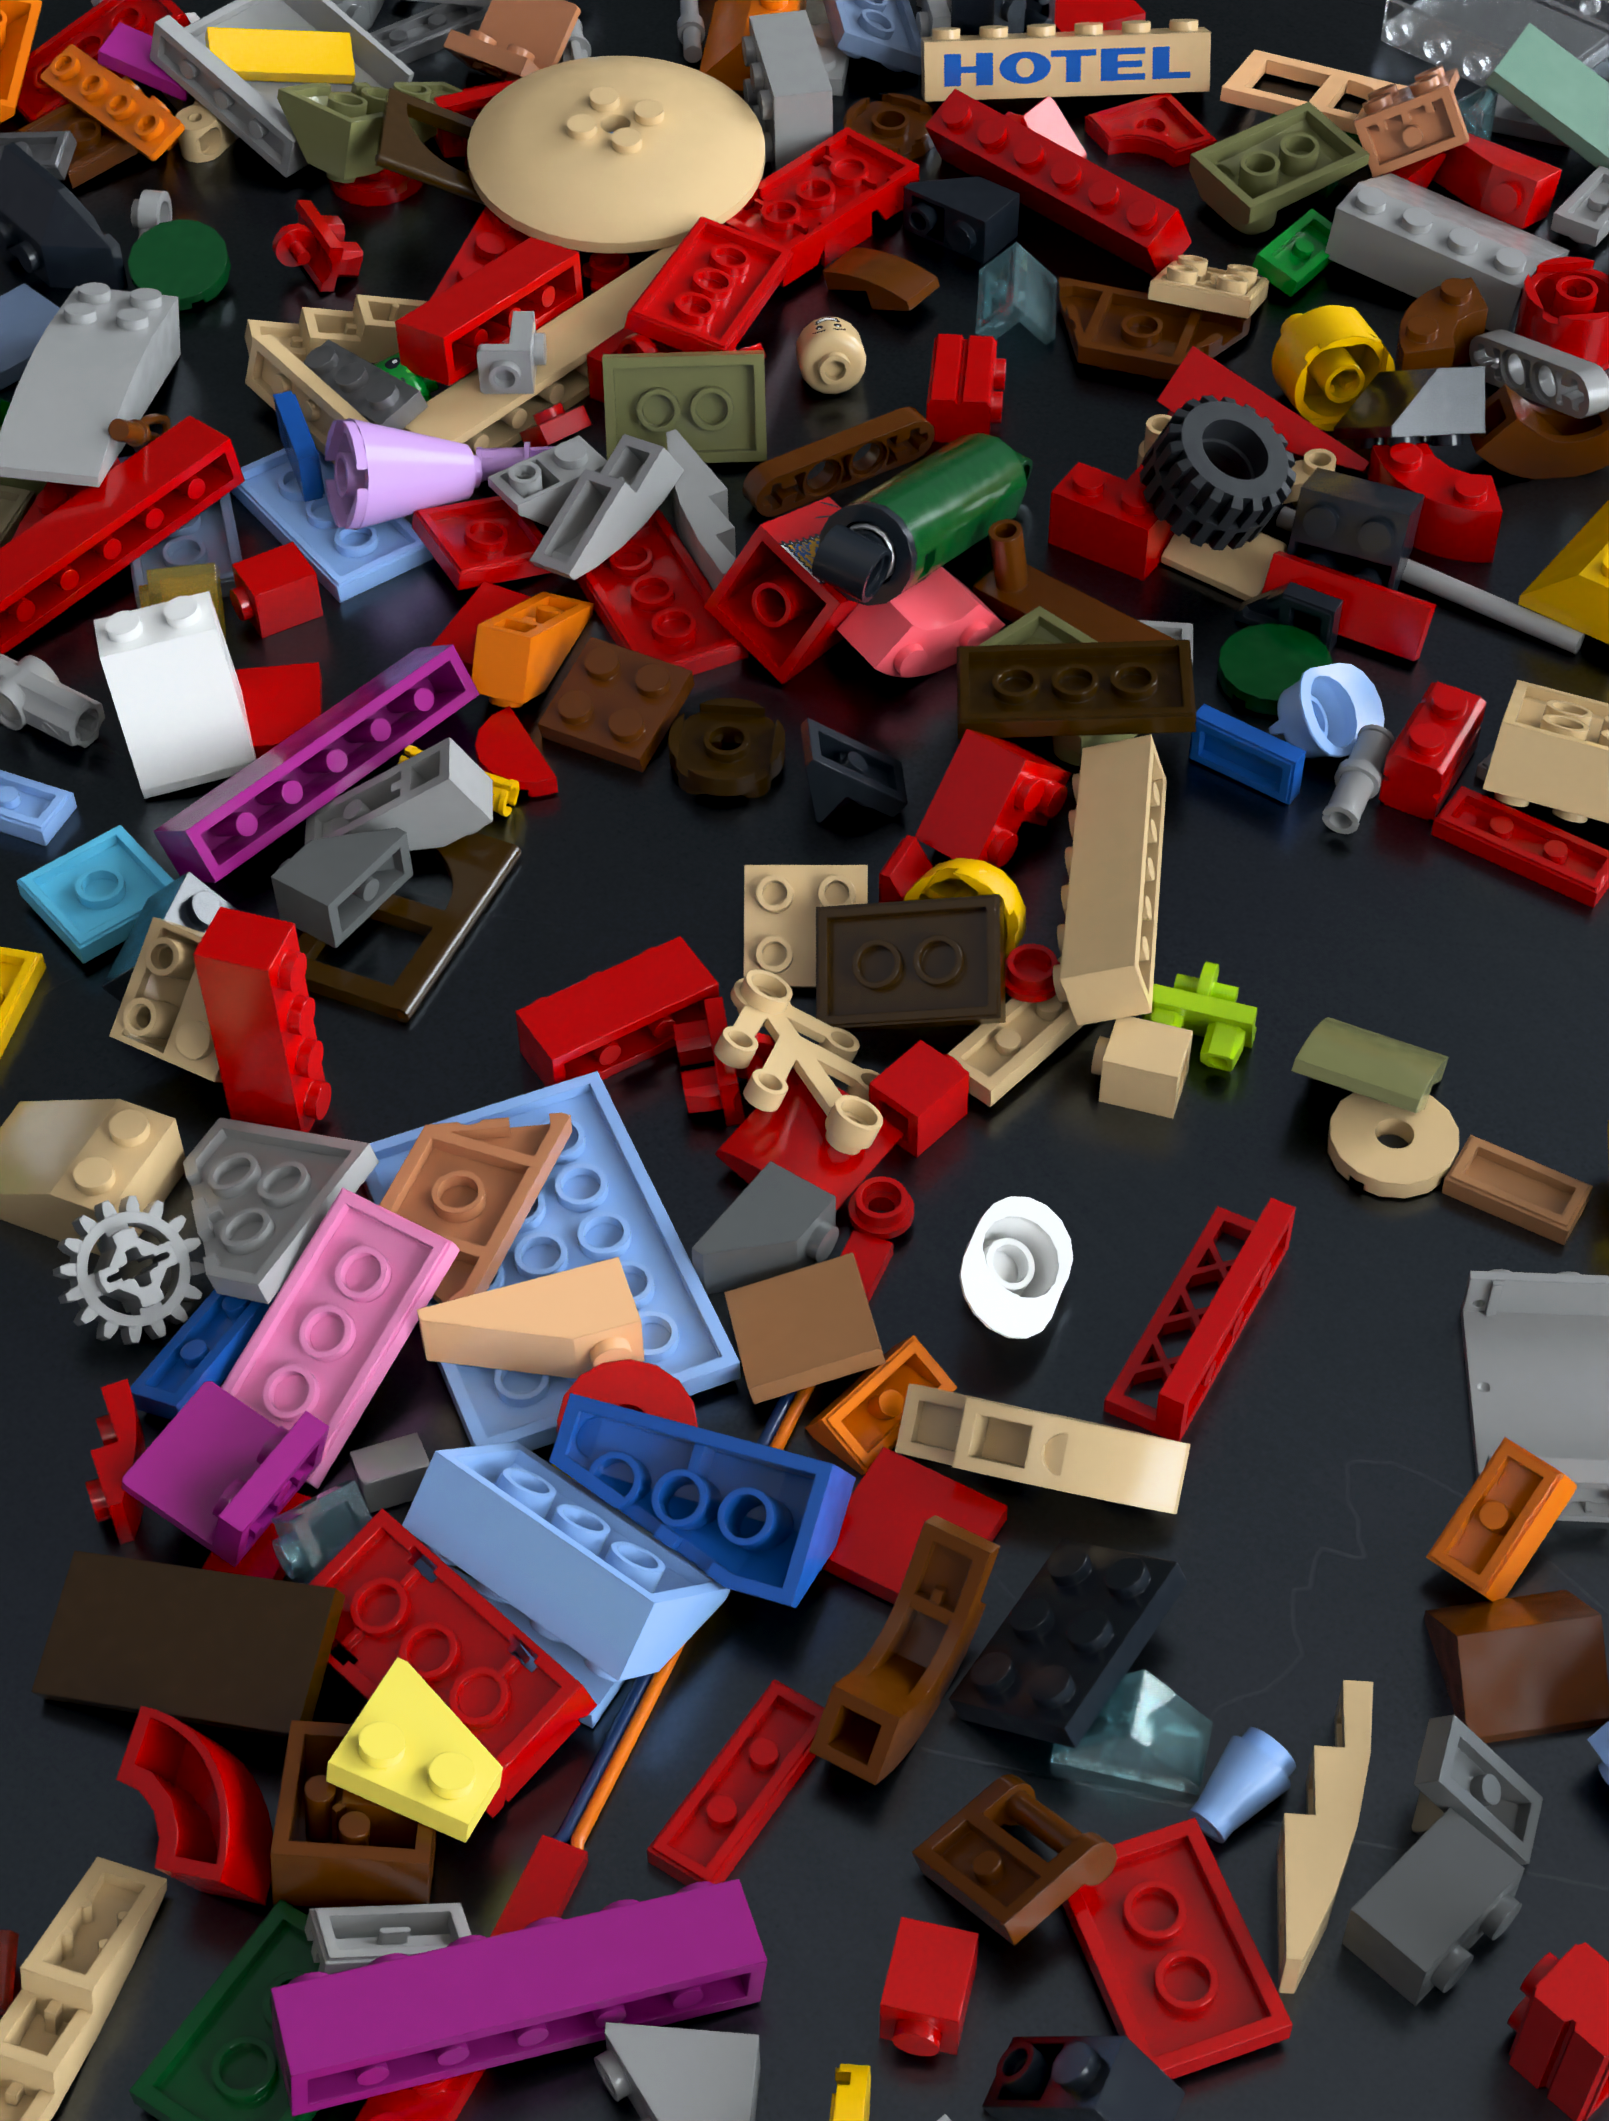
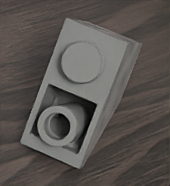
[488,435,607,527]

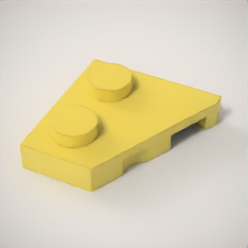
[326,1657,503,1843]

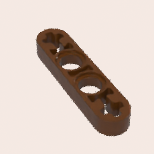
[742,406,935,517]

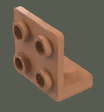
[443,0,581,81]
[1353,65,1470,178]

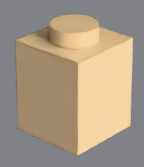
[1091,1017,1193,1119]

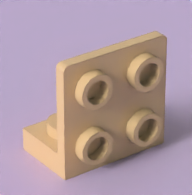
[744,865,868,989]

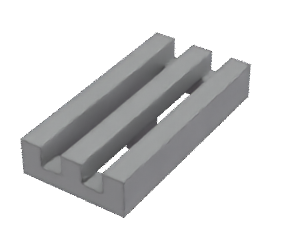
[305,1903,471,1974]

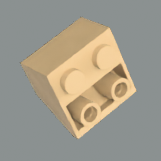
[109,917,223,1083]

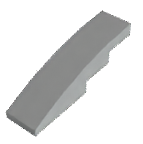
[666,429,736,590]

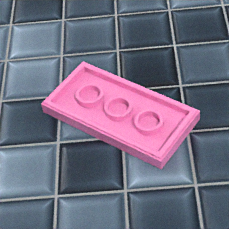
[221,1187,460,1489]

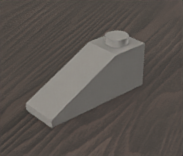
[305,737,493,851]

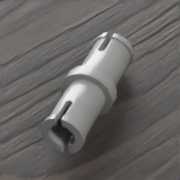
[1322,724,1395,834]

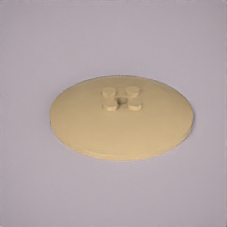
[467,56,765,253]

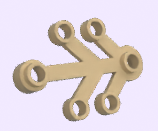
[714,969,883,1155]

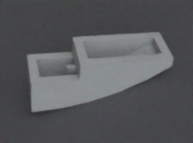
[530,434,684,581]

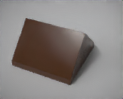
[1424,1589,1609,1743]

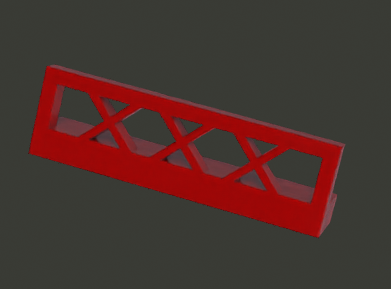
[1103,1197,1296,1441]

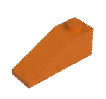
[471,592,594,708]

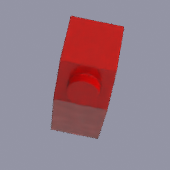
[1432,133,1562,229]

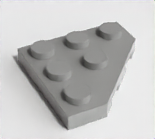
[183,1118,379,1304]

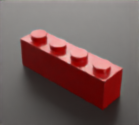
[395,237,584,386]
[193,907,332,1133]

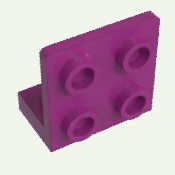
[122,1381,329,1567]

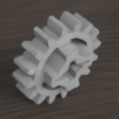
[53,1196,206,1345]

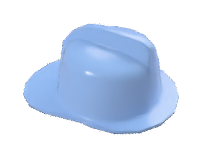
[1268,663,1385,759]

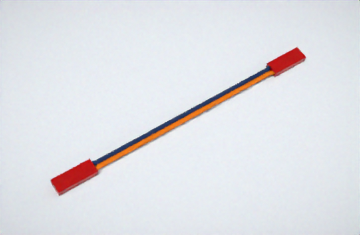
[490,1230,893,1937]

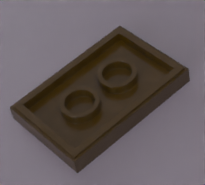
[816,894,1006,1032]

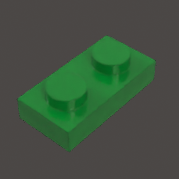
[1252,209,1333,297]

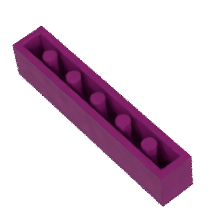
[153,644,480,883]
[271,1879,767,2117]

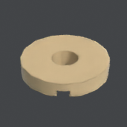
[1328,1092,1459,1199]

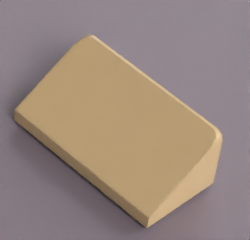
[1161,532,1288,601]

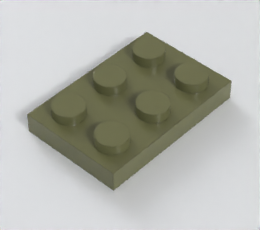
[602,350,767,463]

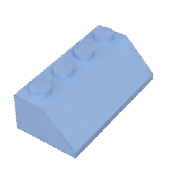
[402,1442,730,1682]

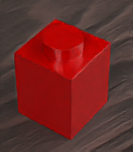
[229,542,323,639]
[869,1040,969,1158]
[879,1916,979,2056]

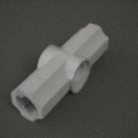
[0,653,105,748]

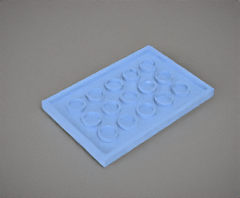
[363,1071,741,1451]

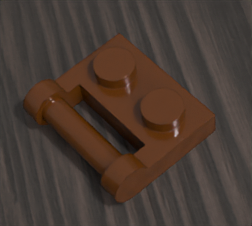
[912,1774,1117,1946]

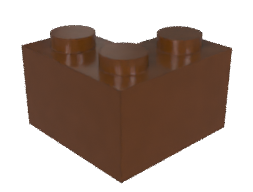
[270,1720,436,1908]

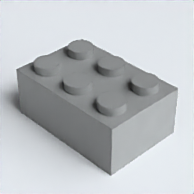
[742,10,833,173]

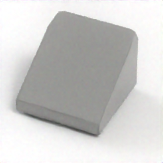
[350,1432,430,1513]

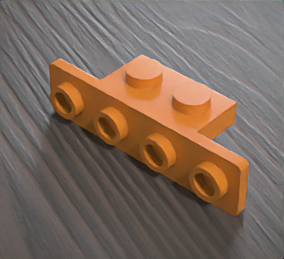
[40,44,185,161]

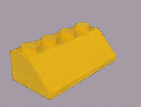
[1518,500,1609,644]

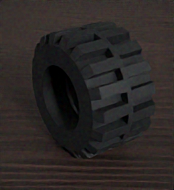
[1140,395,1296,551]

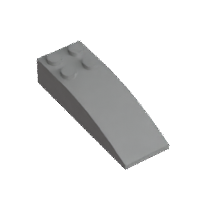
[0,282,181,487]

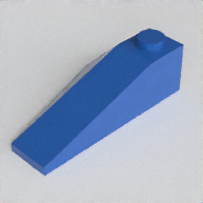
[549,1393,856,1608]

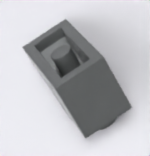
[271,827,413,948]
[692,1161,839,1294]

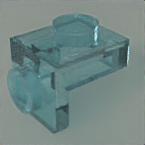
[271,1480,372,1584]

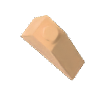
[417,1257,645,1379]

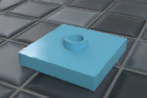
[16,825,174,964]

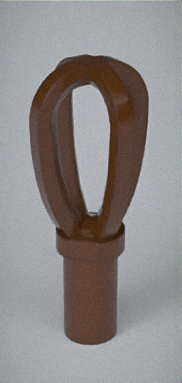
[108,413,171,452]

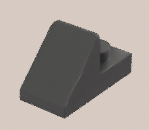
[1412,1714,1543,1865]

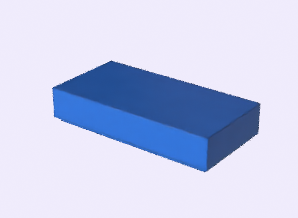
[273,391,325,502]
[1189,704,1306,805]

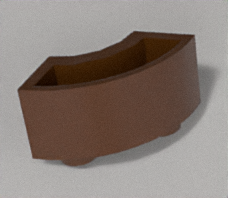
[1394,277,1489,371]

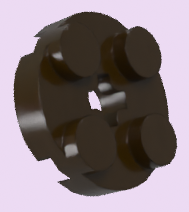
[668,698,786,798]

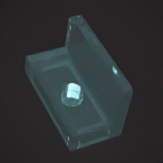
[976,242,1057,345]

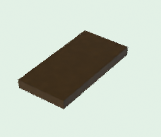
[957,640,1196,739]
[31,1551,346,1738]

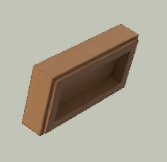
[1442,1135,1593,1245]

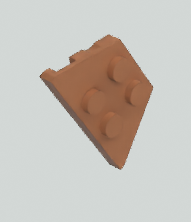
[379,1112,572,1303]

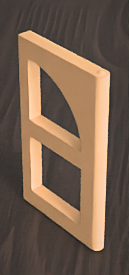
[1220,50,1408,135]

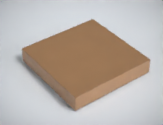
[724,1252,886,1404]

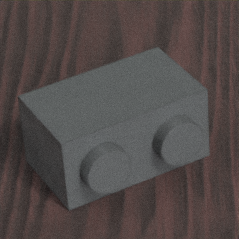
[1342,1807,1525,2007]

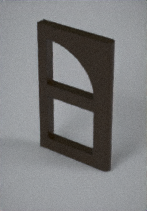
[375,88,486,206]
[298,832,522,1023]

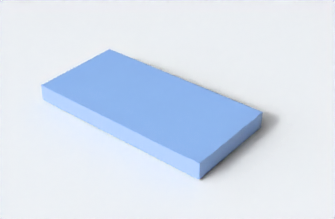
[230,448,433,603]

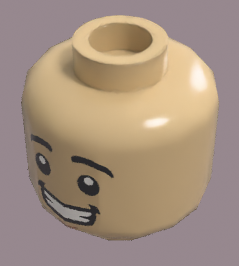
[796,316,866,394]

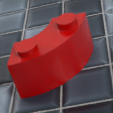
[1367,442,1503,563]
[116,1706,273,1905]

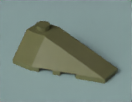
[277,82,463,183]

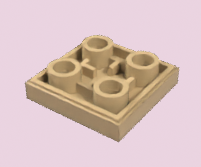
[1148,255,1270,319]

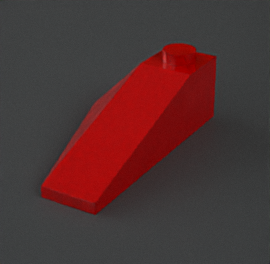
[1157,346,1370,476]

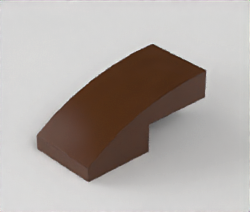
[823,247,940,311]

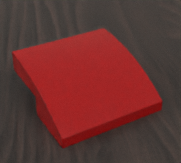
[715,1068,904,1212]

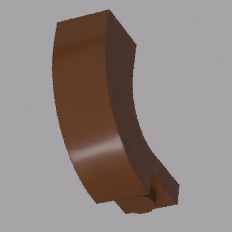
[1469,385,1609,479]
[809,1515,1000,1785]

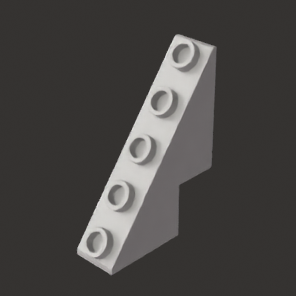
[594,2022,761,2121]

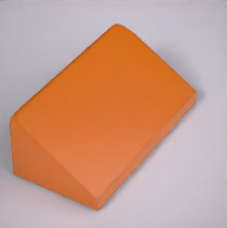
[805,1335,958,1475]
[1426,1437,1577,1602]

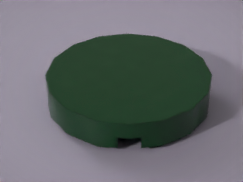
[128,219,231,311]
[1217,623,1333,716]

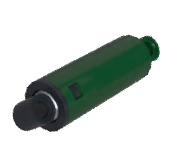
[812,433,1033,606]

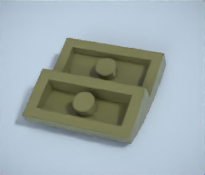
[1291,1017,1449,1113]

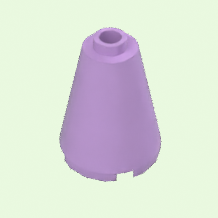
[325,418,482,530]

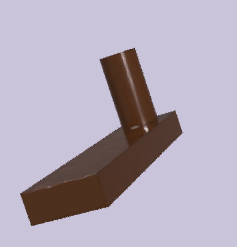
[973,519,1176,642]

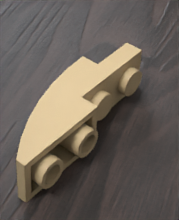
[895,1384,1191,1514]

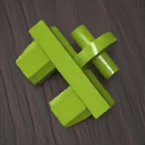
[1141,961,1257,1072]

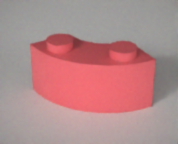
[837,566,1005,678]

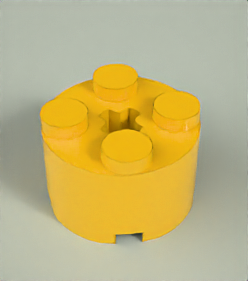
[1272,305,1395,431]

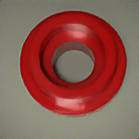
[848,1176,914,1240]

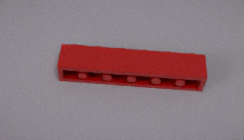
[925,89,1192,277]
[0,415,245,655]

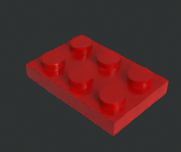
[1062,1817,1293,2079]

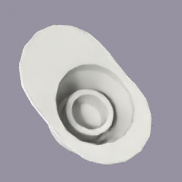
[959,1196,1073,1339]

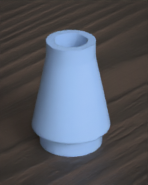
[1188,1727,1296,1843]

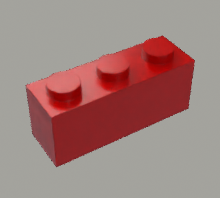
[515,936,719,1087]

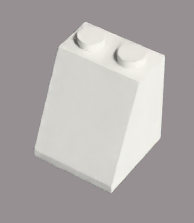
[93,591,257,799]

